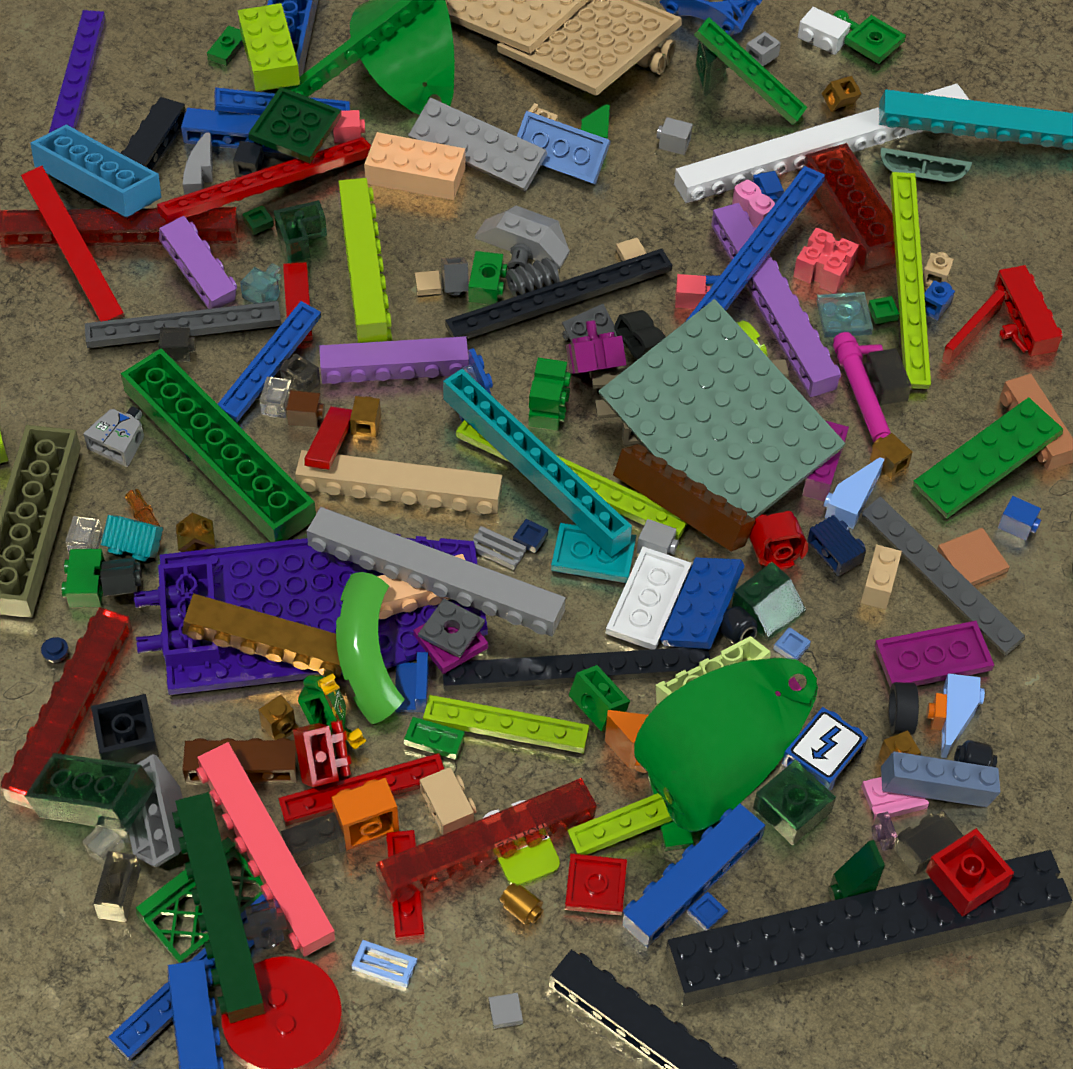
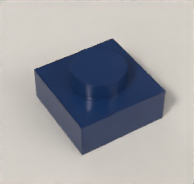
[513,519,548,553]

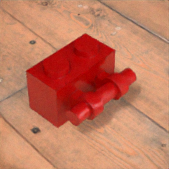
[293,720,352,787]

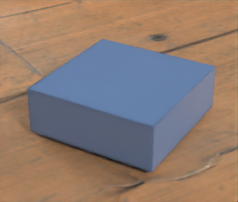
[773,627,811,660]

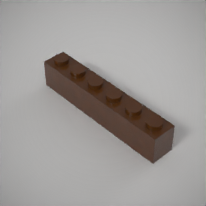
[613,444,755,552]

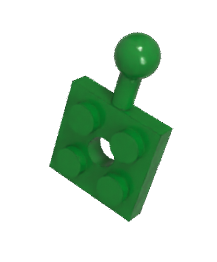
[833,10,906,64]

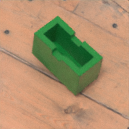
[62,549,105,608]

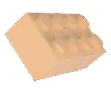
[364,132,466,200]

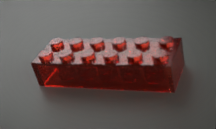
[803,143,896,271]

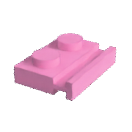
[861,777,929,821]

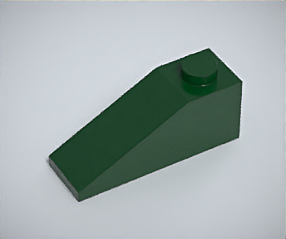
[828,840,885,901]

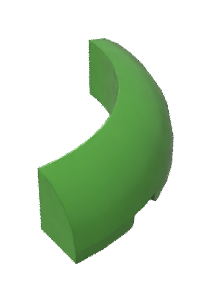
[336,572,405,724]

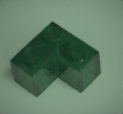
[274,200,327,263]

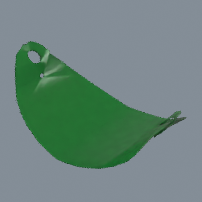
[350,0,455,115]
[634,658,818,832]

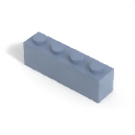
[881,751,1001,807]

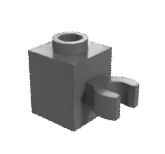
[441,257,469,295]

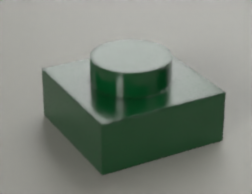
[242,205,274,235]

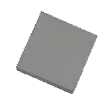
[489,993,523,1029]

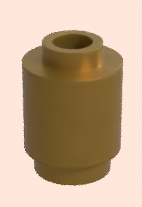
[500,883,544,925]

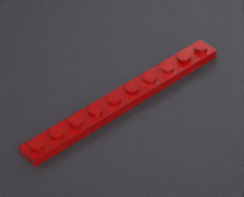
[157,137,372,223]

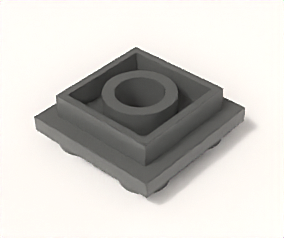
[418,598,485,658]

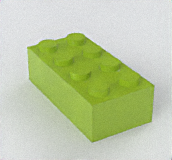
[237,3,300,92]

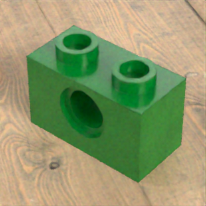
[468,251,507,305]
[568,665,630,732]

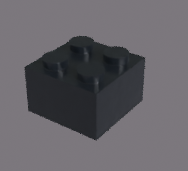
[91,694,159,769]

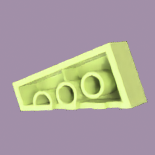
[655,636,770,704]

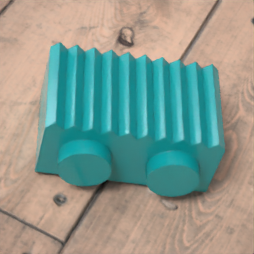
[101,515,164,561]

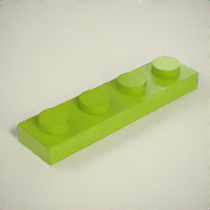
[567,793,672,855]

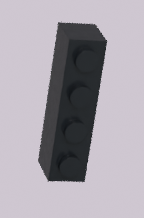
[121,97,186,171]

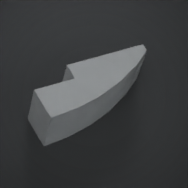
[183,133,213,195]

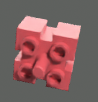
[793,227,859,294]

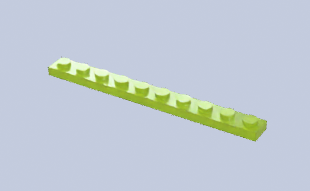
[890,172,931,389]
[456,420,688,540]

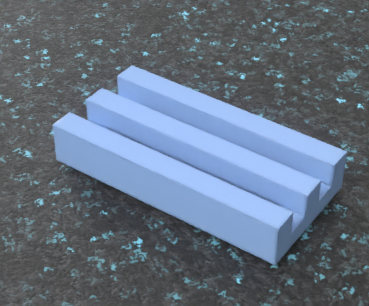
[352,940,417,988]

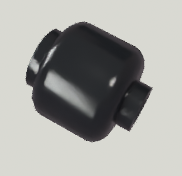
[719,606,758,644]
[954,740,997,767]

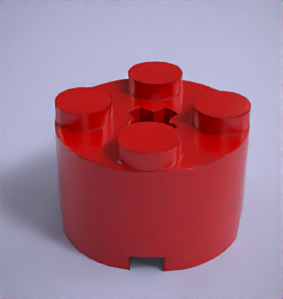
[749,511,808,571]

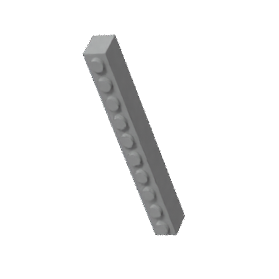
[307,507,566,637]

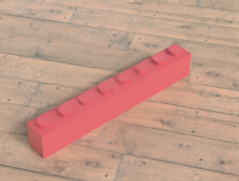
[196,742,335,957]

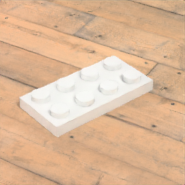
[606,547,692,649]

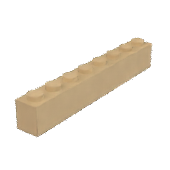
[295,450,502,514]

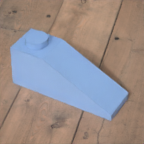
[823,457,885,529]
[941,673,985,758]

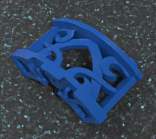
[660,0,762,36]

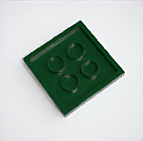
[248,87,342,163]

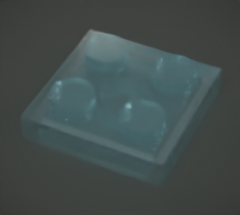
[816,292,873,338]

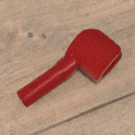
[999,324,1028,353]

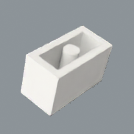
[798,7,851,55]

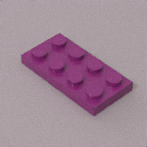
[874,621,994,688]

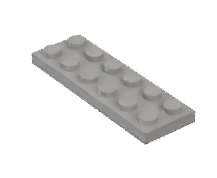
[408,97,548,192]

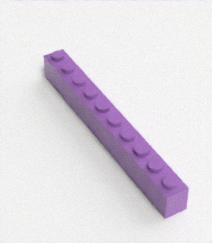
[711,203,841,397]

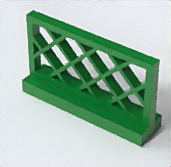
[136,837,264,963]

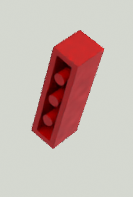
[994,265,1063,357]

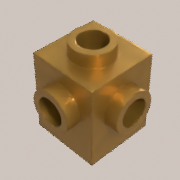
[176,512,215,552]

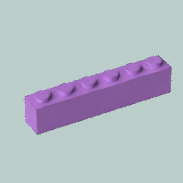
[319,336,469,384]

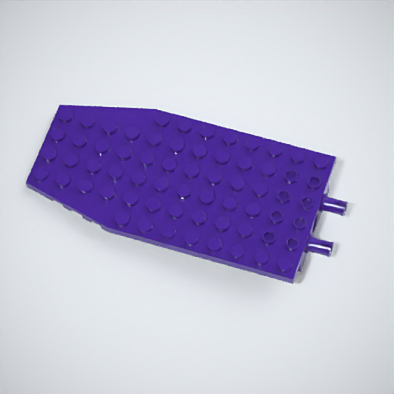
[134,534,488,695]

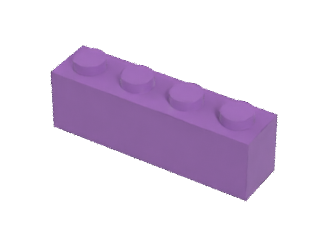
[159,216,237,309]

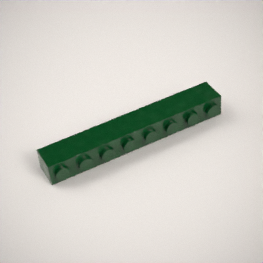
[172,792,265,1023]

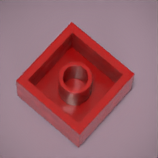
[925,828,1014,917]

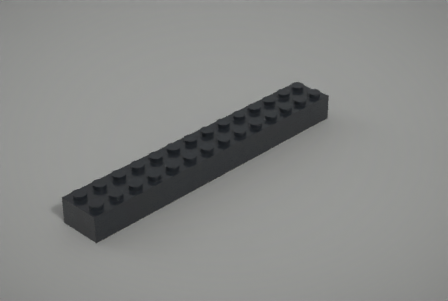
[665,850,1073,1007]

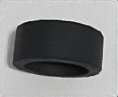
[888,682,919,735]

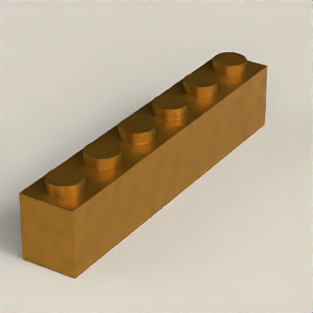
[182,593,342,678]

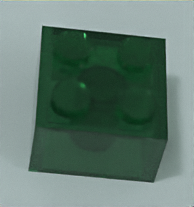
[753,759,836,846]

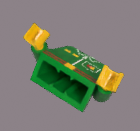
[298,673,367,749]

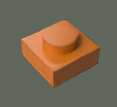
[927,693,947,731]

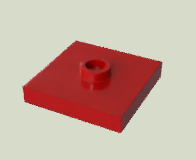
[565,853,627,916]

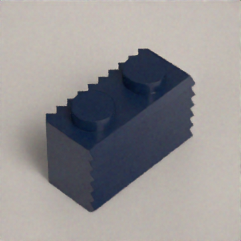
[807,515,866,576]

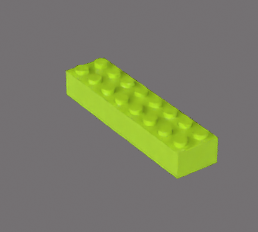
[339,178,392,343]

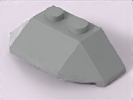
[475,206,569,269]
[123,754,183,867]

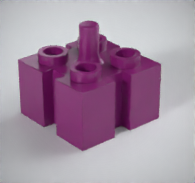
[566,320,627,374]

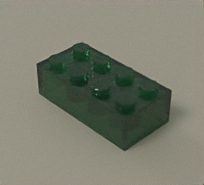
[24,753,156,831]

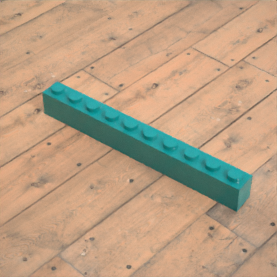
[879,89,1073,150]
[443,369,632,557]

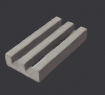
[473,526,526,570]

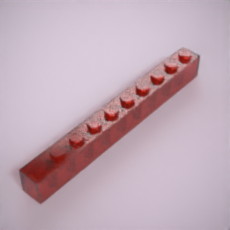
[0,207,238,247]

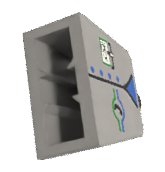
[83,406,144,467]

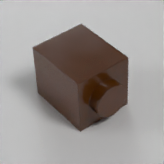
[286,390,325,428]

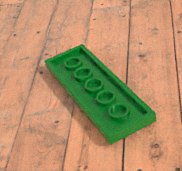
[913,397,1063,519]

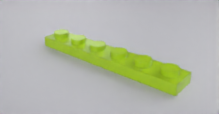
[423,695,589,754]

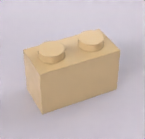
[861,544,902,610]
[420,767,477,838]

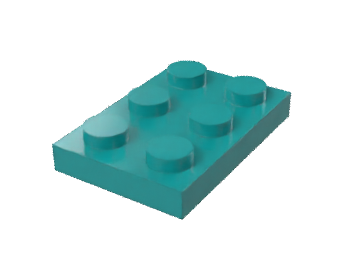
[551,523,637,583]

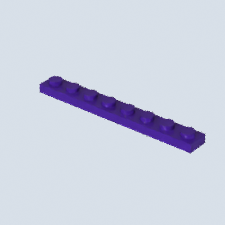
[49,10,105,133]

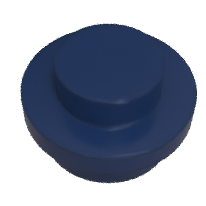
[41,637,69,663]

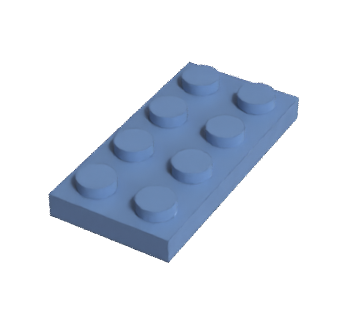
[517,111,611,184]

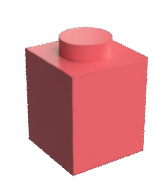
[333,110,365,144]
[675,274,710,309]

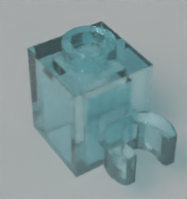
[240,263,282,304]

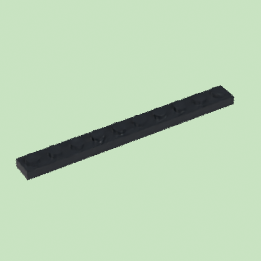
[445,248,672,339]
[443,647,710,691]

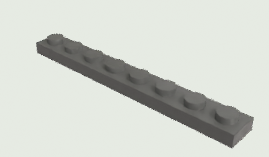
[84,301,281,348]
[861,496,1025,656]

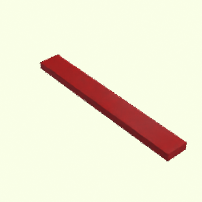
[21,166,125,321]

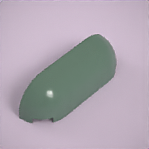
[881,148,972,182]

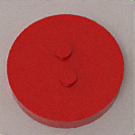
[221,956,343,1069]

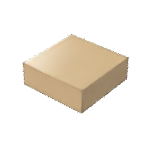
[616,237,646,261]
[415,270,441,296]

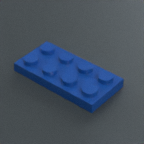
[660,557,745,649]

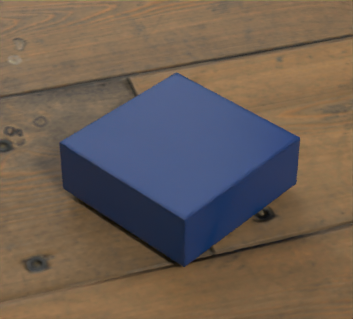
[687,892,728,931]

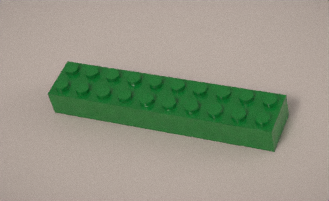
[120,348,316,542]

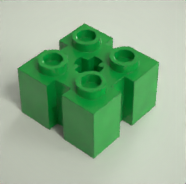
[528,357,571,431]

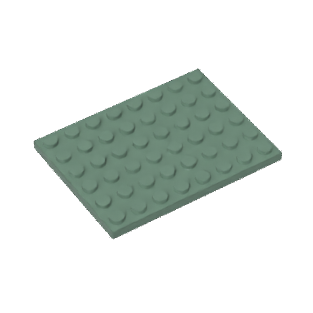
[598,299,846,519]

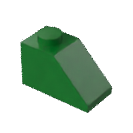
[577,104,610,139]

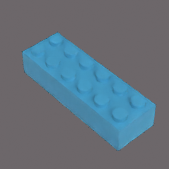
[30,125,162,217]

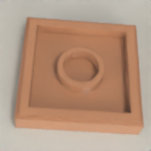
[937,528,1010,586]

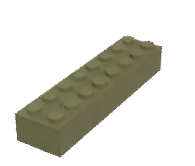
[0,425,81,618]

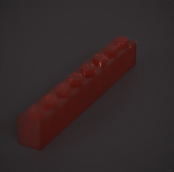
[1,607,132,810]
[376,778,597,904]

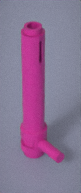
[833,332,891,443]

